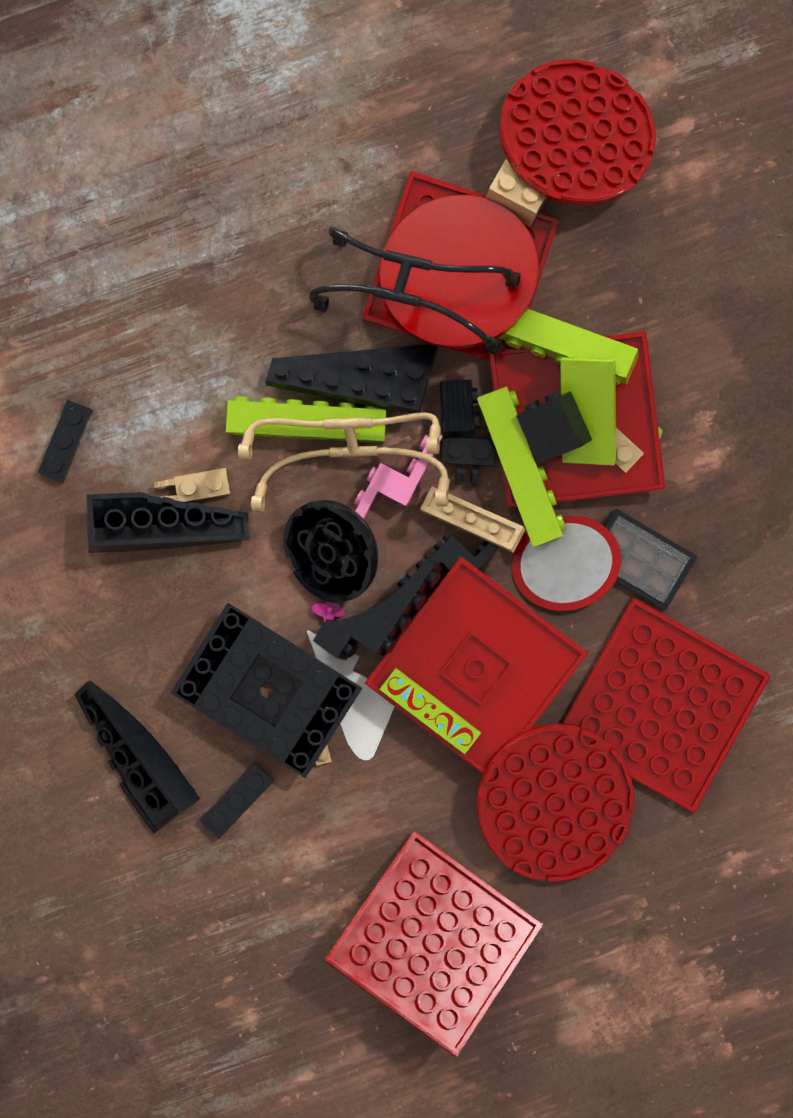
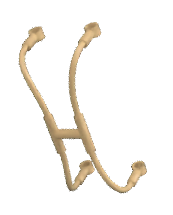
[238,413,450,512]

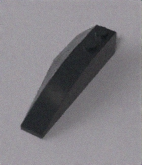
[86,492,250,553]
[74,681,200,834]

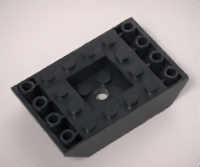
[170,603,362,779]

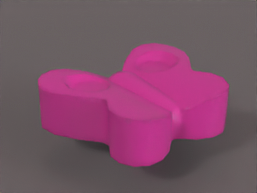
[312,601,344,622]

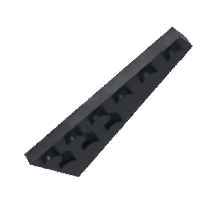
[265,344,438,414]

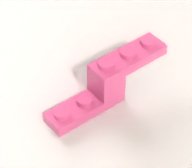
[354,435,443,519]

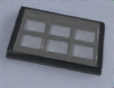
[605,508,697,611]

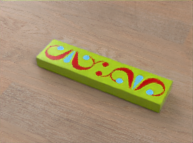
[379,668,481,754]

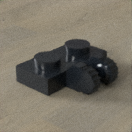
[441,437,495,486]

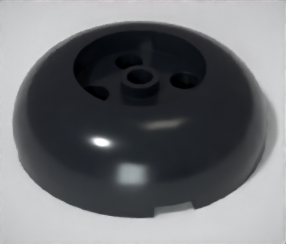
[284,500,379,603]

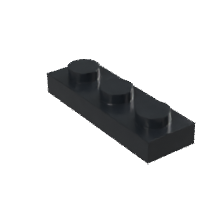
[38,400,93,483]
[200,763,274,839]

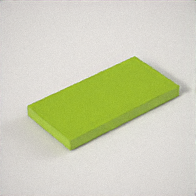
[560,357,616,465]

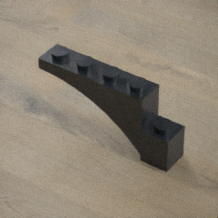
[313,559,443,660]

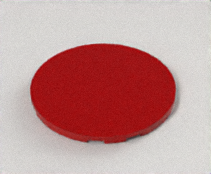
[499,59,656,206]
[380,195,539,349]
[477,724,634,882]

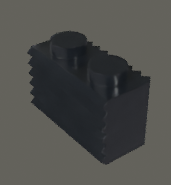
[439,379,480,438]

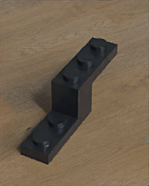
[396,520,515,588]

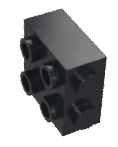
[516,391,592,464]

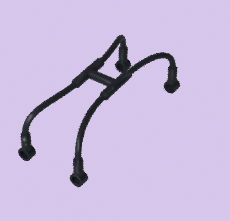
[309,227,521,355]

